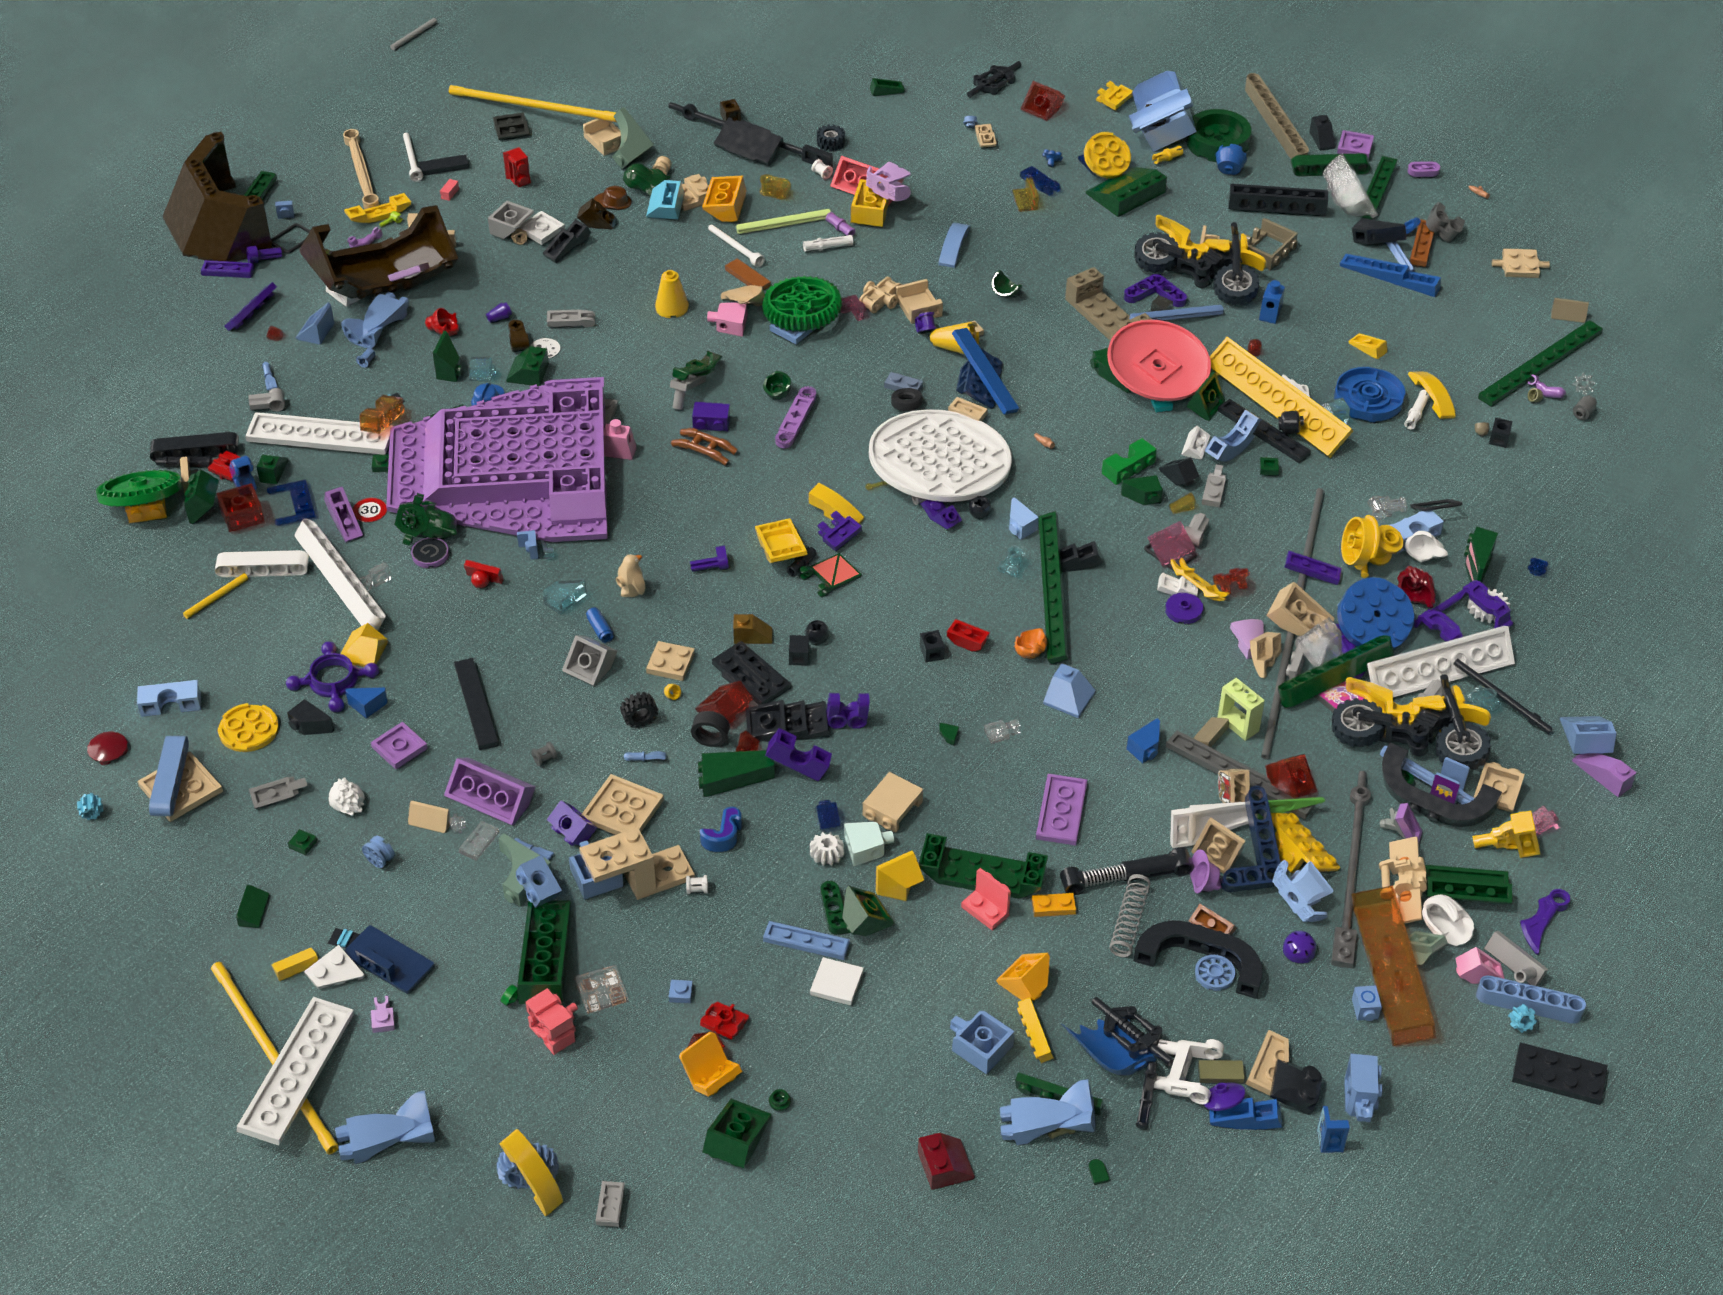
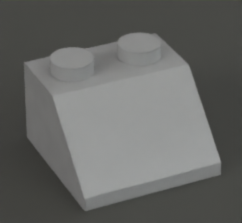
[488,201,534,239]
[562,635,617,686]

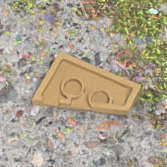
[1246,1030,1289,1096]

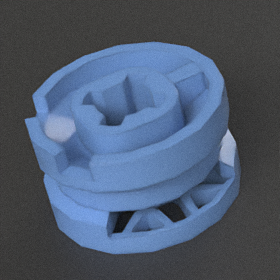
[362,835,395,868]

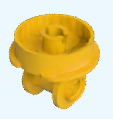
[1341,515,1403,570]

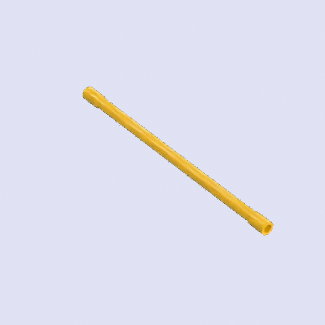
[449,85,617,122]
[211,962,339,1154]

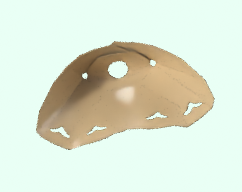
[721,285,765,306]

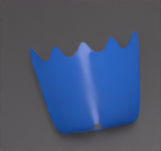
[1061,1019,1157,1076]

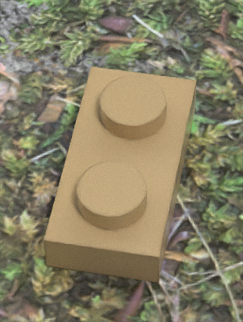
[948,397,988,421]

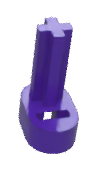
[246,246,282,263]
[690,545,729,571]

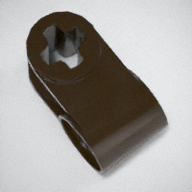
[508,320,529,351]

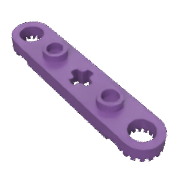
[775,386,816,448]

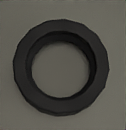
[691,711,730,747]

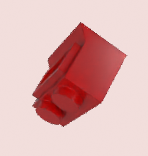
[503,147,531,187]

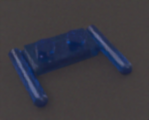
[267,479,316,526]

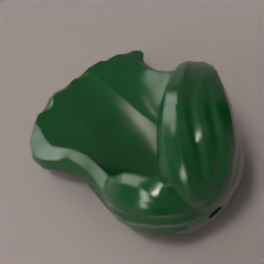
[623,163,670,196]

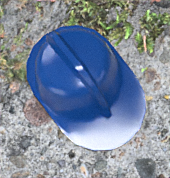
[471,382,504,406]

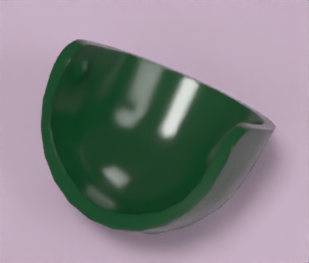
[992,270,1023,297]

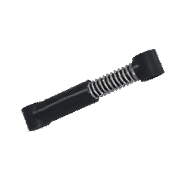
[1060,847,1194,896]

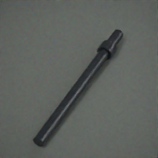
[1453,658,1553,734]

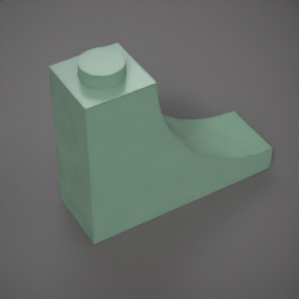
[612,107,654,169]
[498,833,552,906]

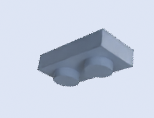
[884,372,923,391]

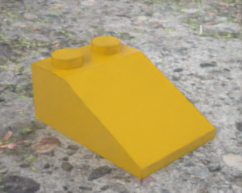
[851,179,889,227]

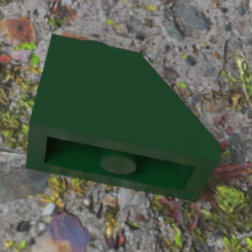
[256,454,289,485]
[1120,475,1163,505]

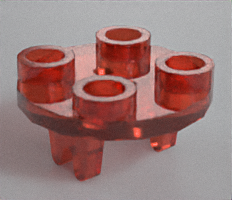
[1213,567,1250,594]

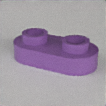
[1407,162,1440,177]

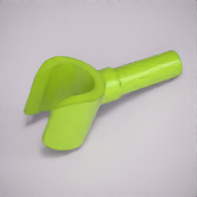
[379,211,403,227]

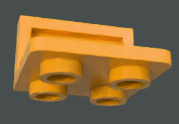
[125,498,167,523]
[679,1032,742,1097]

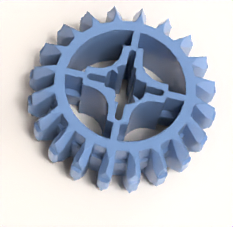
[497,1143,559,1189]

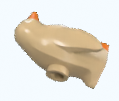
[616,554,645,597]

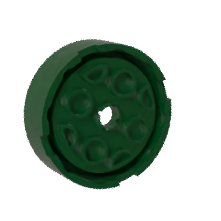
[1186,109,1252,162]

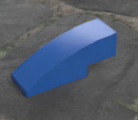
[1209,1098,1282,1130]

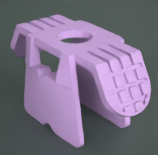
[866,162,911,201]

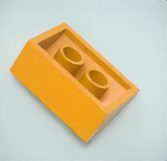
[702,176,747,222]

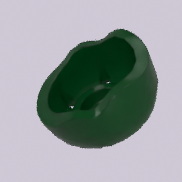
[763,371,791,399]

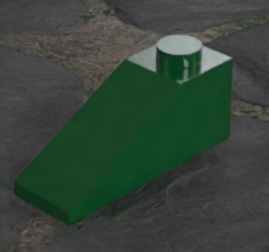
[1090,348,1131,393]

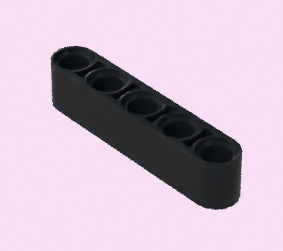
[150,432,239,462]

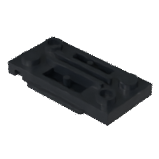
[714,117,784,166]
[712,641,791,705]

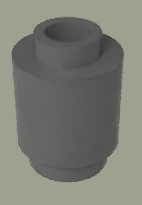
[1573,395,1597,420]

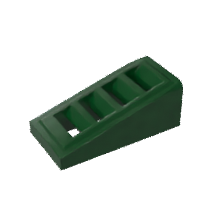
[870,78,905,96]

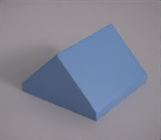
[295,302,334,344]

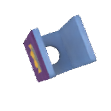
[1430,757,1470,804]

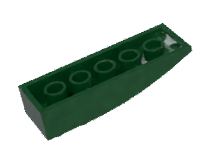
[517,900,571,1004]

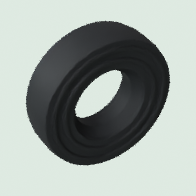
[891,388,923,411]

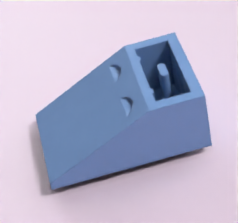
[1560,716,1616,754]

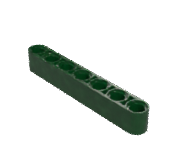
[1278,635,1394,707]

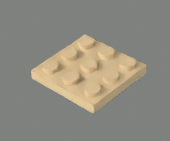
[138,752,223,822]
[582,774,664,835]

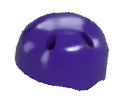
[1283,931,1317,963]

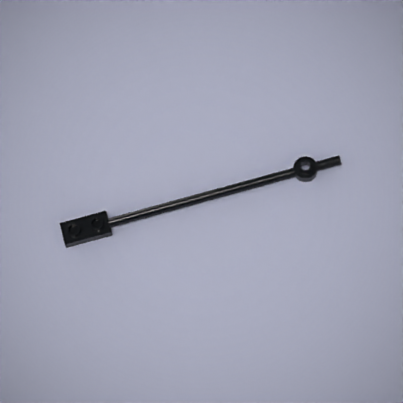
[669,102,833,168]

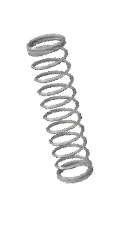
[1109,874,1151,957]

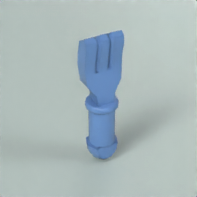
[262,362,277,391]
[624,751,666,761]
[514,838,554,860]

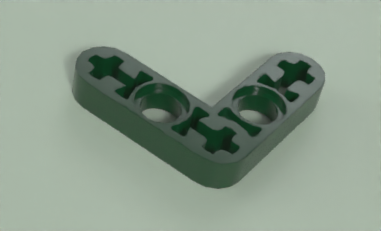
[820,881,850,935]

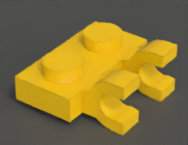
[1096,81,1133,110]

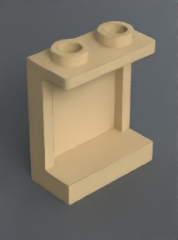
[583,118,621,156]
[896,279,943,324]
[863,772,923,833]

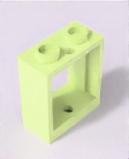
[1217,678,1265,741]

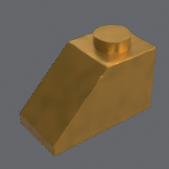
[733,614,772,644]

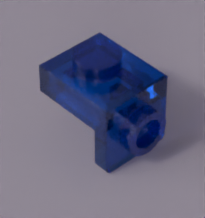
[815,800,841,830]

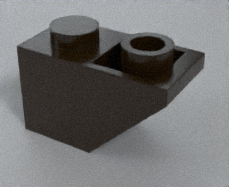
[577,198,616,230]

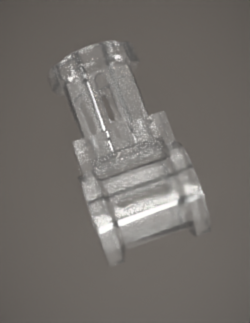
[1367,496,1407,520]

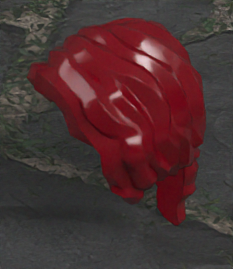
[1397,566,1435,609]

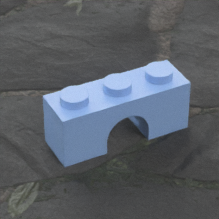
[1390,510,1444,554]
[137,680,201,717]

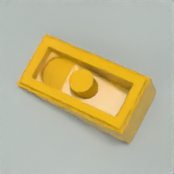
[1348,333,1387,359]

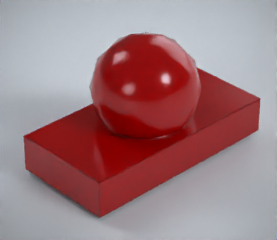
[464,560,504,588]

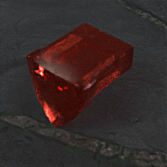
[735,730,759,752]

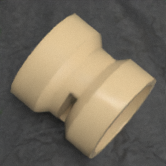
[652,156,672,175]

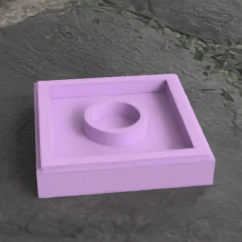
[388,263,430,281]

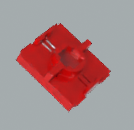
[208,451,240,481]
[700,1001,749,1040]

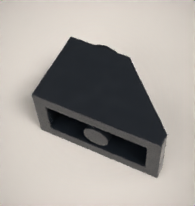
[1309,115,1335,151]
[1159,457,1199,486]
[287,699,334,735]

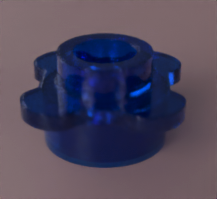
[1528,558,1548,576]

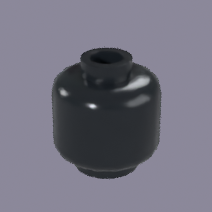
[1278,410,1304,434]

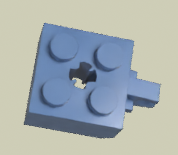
[569,840,623,900]
[950,1011,1015,1074]
[1344,1054,1382,1122]

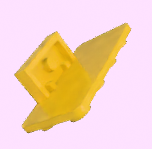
[1271,813,1340,873]

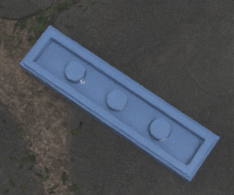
[763,921,850,960]

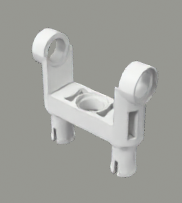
[1154,1039,1225,1104]

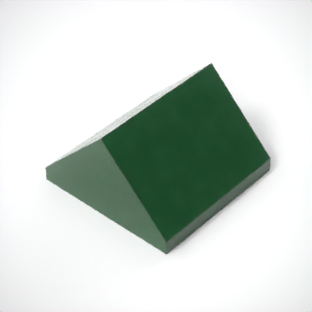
[1187,372,1225,421]

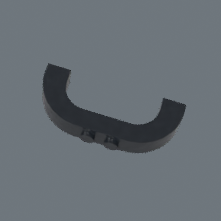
[1382,743,1502,827]
[1133,920,1262,999]

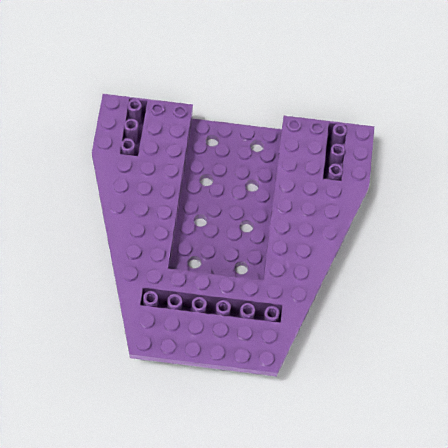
[386,377,607,542]

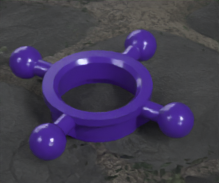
[286,641,379,713]

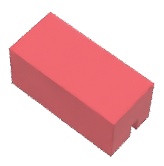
[440,179,459,201]

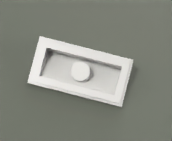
[1181,426,1211,460]

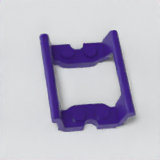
[1413,580,1513,642]

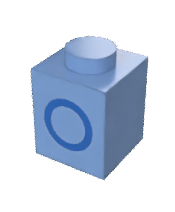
[1352,985,1382,1021]

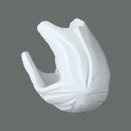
[1422,894,1474,946]

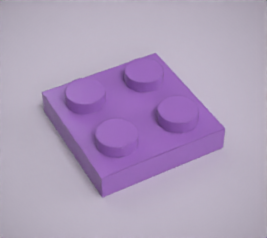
[1337,130,1374,158]
[371,722,428,769]

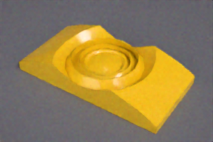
[755,518,807,563]

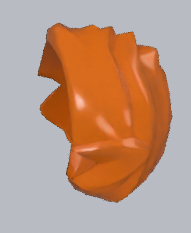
[1014,628,1047,659]

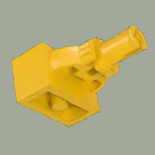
[1472,811,1540,858]

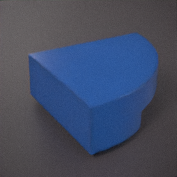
[1404,217,1421,235]

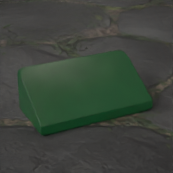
[236,885,270,928]

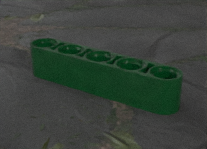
[1291,153,1371,176]

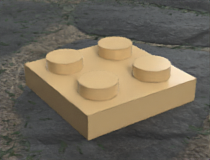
[646,641,695,681]

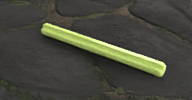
[736,209,831,234]

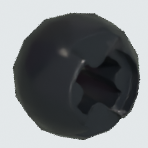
[968,496,991,519]
[805,620,829,644]

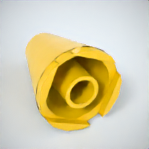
[655,270,689,318]
[930,322,979,355]

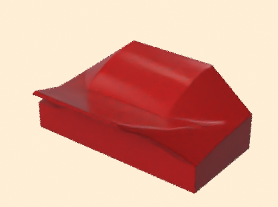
[947,619,990,651]

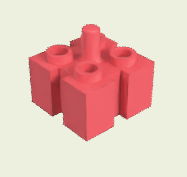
[526,988,578,1055]

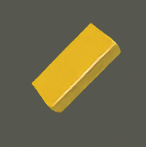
[271,948,318,981]

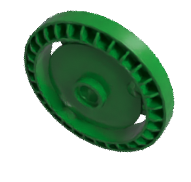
[96,469,182,507]

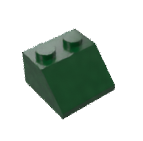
[506,346,549,386]
[184,469,219,524]

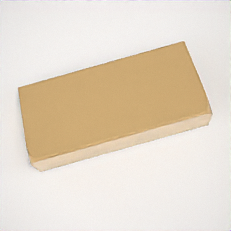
[408,801,451,833]

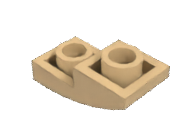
[975,124,996,148]

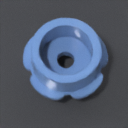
[963,116,979,128]

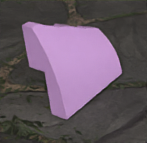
[1230,619,1264,659]

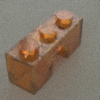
[359,395,405,434]

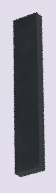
[1218,399,1311,463]
[454,658,498,750]

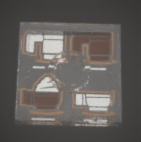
[575,965,628,1014]

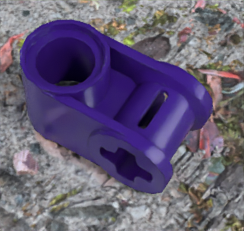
[915,312,937,333]

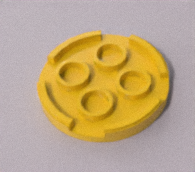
[1084,132,1131,179]
[218,703,279,752]

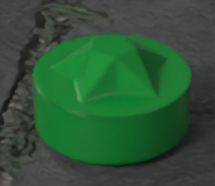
[500,984,518,1006]

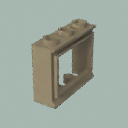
[1246,218,1298,271]

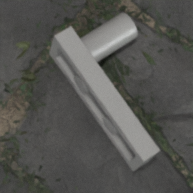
[670,375,706,410]
[1484,931,1549,986]

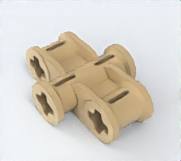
[859,276,902,313]

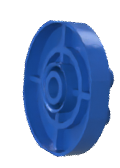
[1334,367,1406,423]
[1337,577,1414,650]

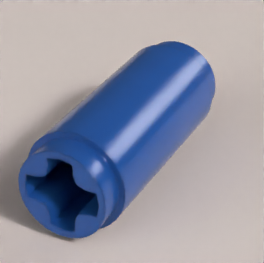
[586,607,614,643]

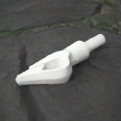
[1281,374,1310,397]

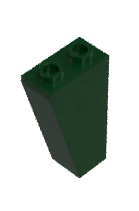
[698,750,775,797]

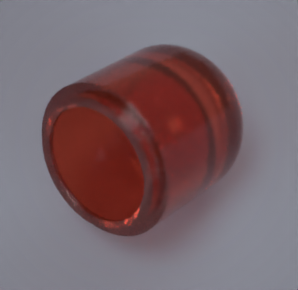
[266,326,283,341]
[1247,339,1262,357]

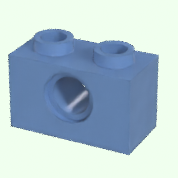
[515,855,562,908]

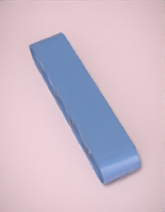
[149,736,189,816]
[1476,975,1586,1024]

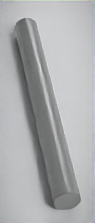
[390,18,437,51]

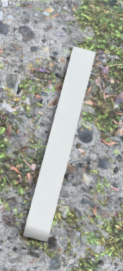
[295,519,386,631]

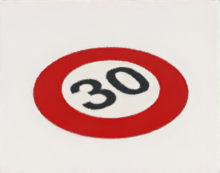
[352,498,387,522]

